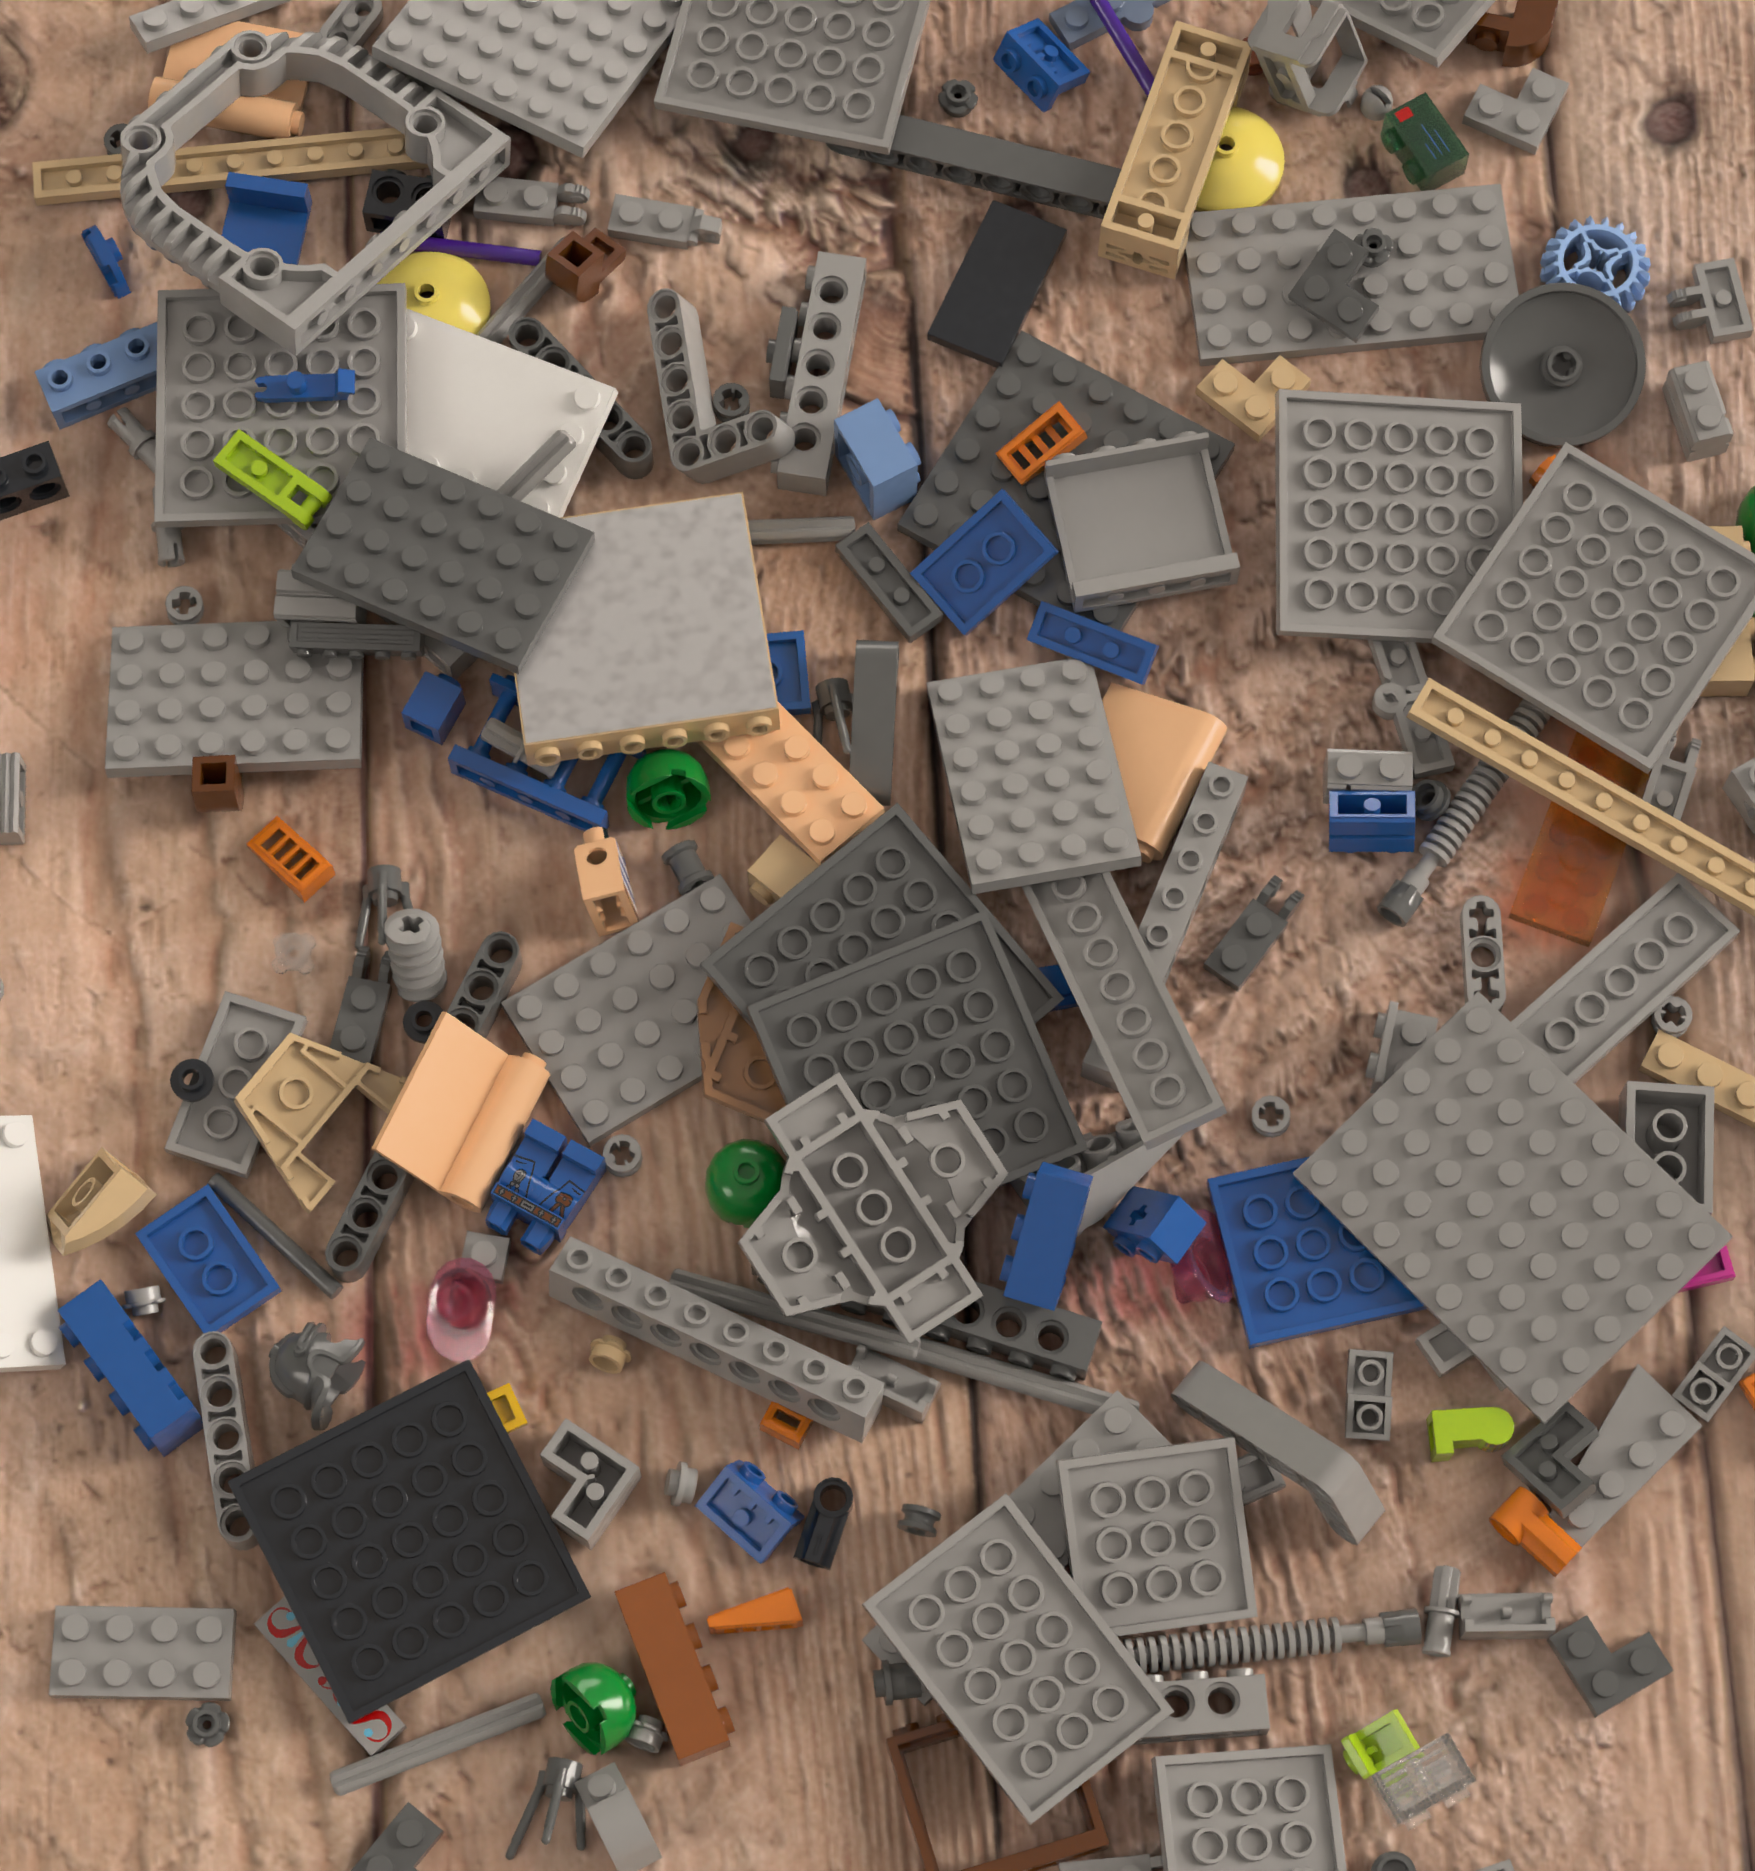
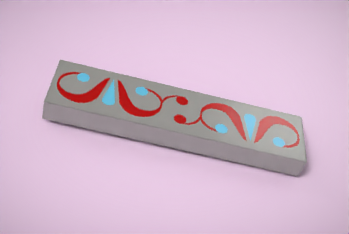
[254,1596,407,1756]

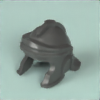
[269,1322,366,1431]

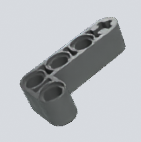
[849,640,899,806]

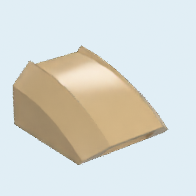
[46,1147,157,1256]

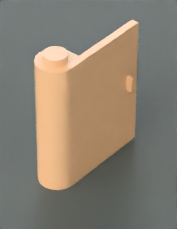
[148,21,309,139]
[1102,682,1227,863]
[371,1012,550,1213]

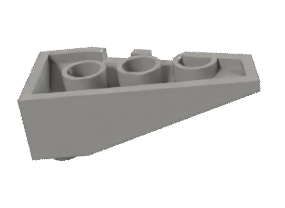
[1010,1118,1185,1236]

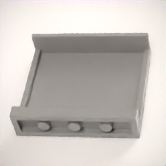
[1044,431,1240,613]

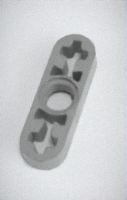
[1460,895,1506,1011]

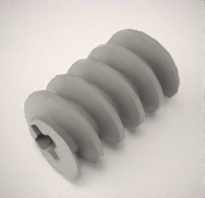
[384,909,447,1002]

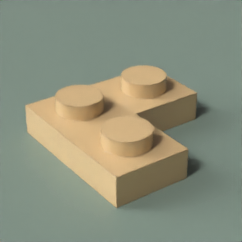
[1195,355,1311,442]

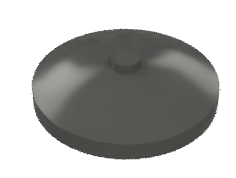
[1479,283,1646,448]

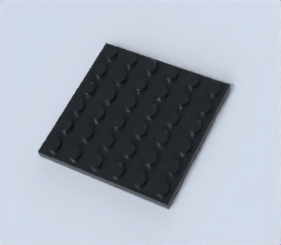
[228,1359,591,1725]

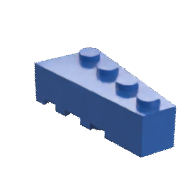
[57,1279,203,1457]

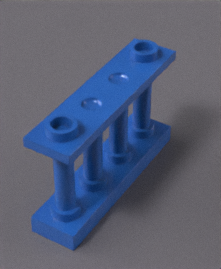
[448,673,646,832]

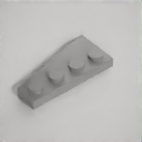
[1548,1364,1702,1547]

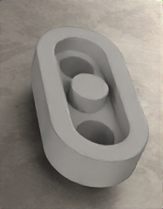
[319,0,383,47]

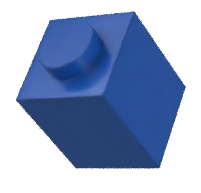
[401,671,466,745]

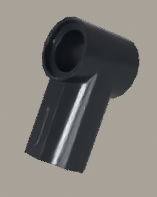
[793,1477,853,1570]

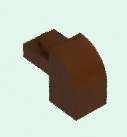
[1466,0,1559,67]
[545,228,627,302]
[191,755,244,813]

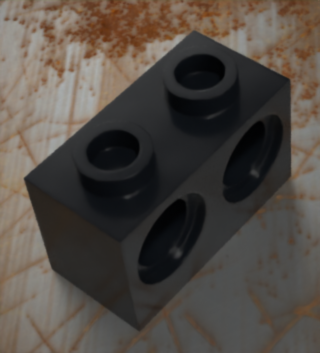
[362,169,451,239]
[0,441,70,521]

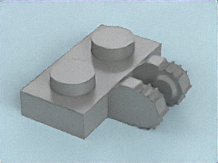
[1666,258,1753,344]

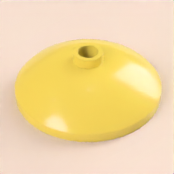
[1195,107,1285,212]
[377,252,491,335]

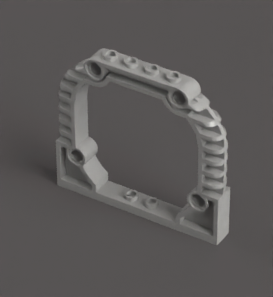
[120,30,511,356]

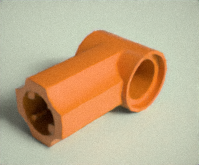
[1489,1486,1582,1577]

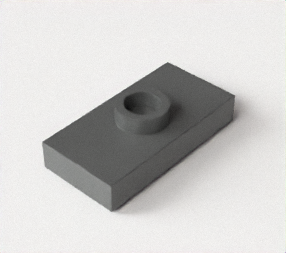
[766,306,799,399]

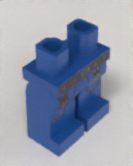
[485,1118,607,1255]

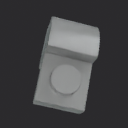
[574,1762,662,1871]

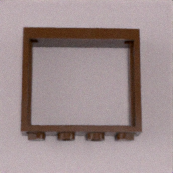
[886,1713,1109,1871]

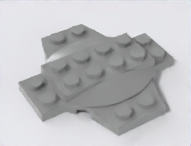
[738,1072,1009,1345]

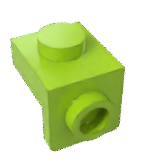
[1341,1709,1421,1779]

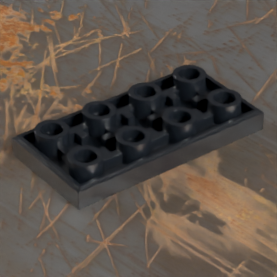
[927,200,1067,368]

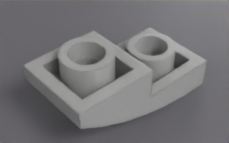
[1672,1326,1755,1422]
[1345,1349,1394,1441]

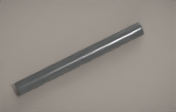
[207,1173,343,1299]

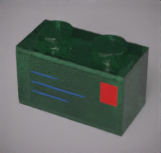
[1380,92,1469,191]

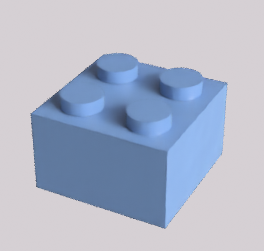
[834,398,921,520]

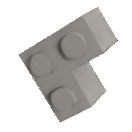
[540,1418,642,1550]

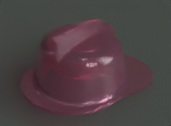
[1170,1209,1232,1304]
[426,1258,496,1362]

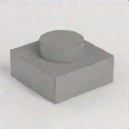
[458,1231,511,1284]

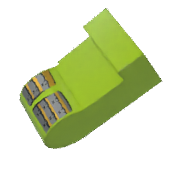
[1426,1407,1514,1462]

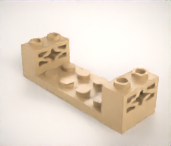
[1098,21,1252,280]

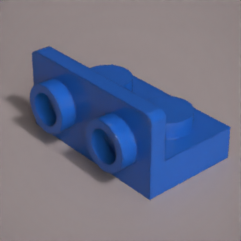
[993,18,1091,112]
[695,1460,805,1564]

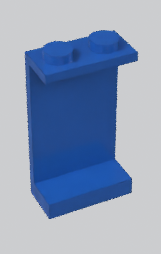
[221,172,313,265]

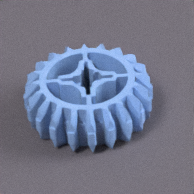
[1540,215,1651,313]

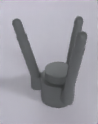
[811,678,853,754]
[355,865,413,949]
[505,1757,586,1860]

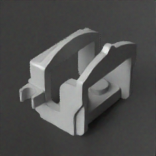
[1248,0,1368,117]

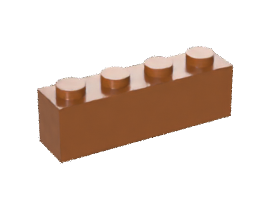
[615,1572,735,1766]

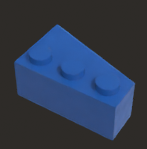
[999,1161,1093,1311]

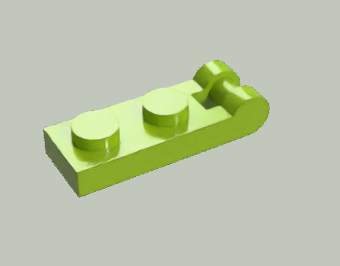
[213,429,333,530]

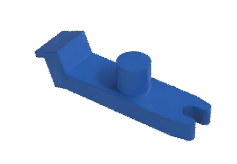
[255,368,355,403]

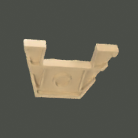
[233,1033,407,1214]

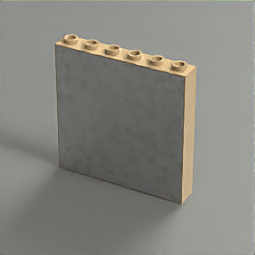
[514,492,780,766]

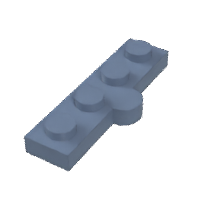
[1049,0,1171,51]

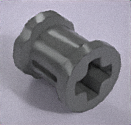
[661,840,714,896]

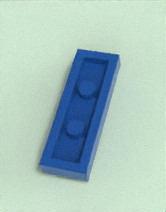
[1027,601,1159,685]

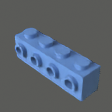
[35,322,157,430]

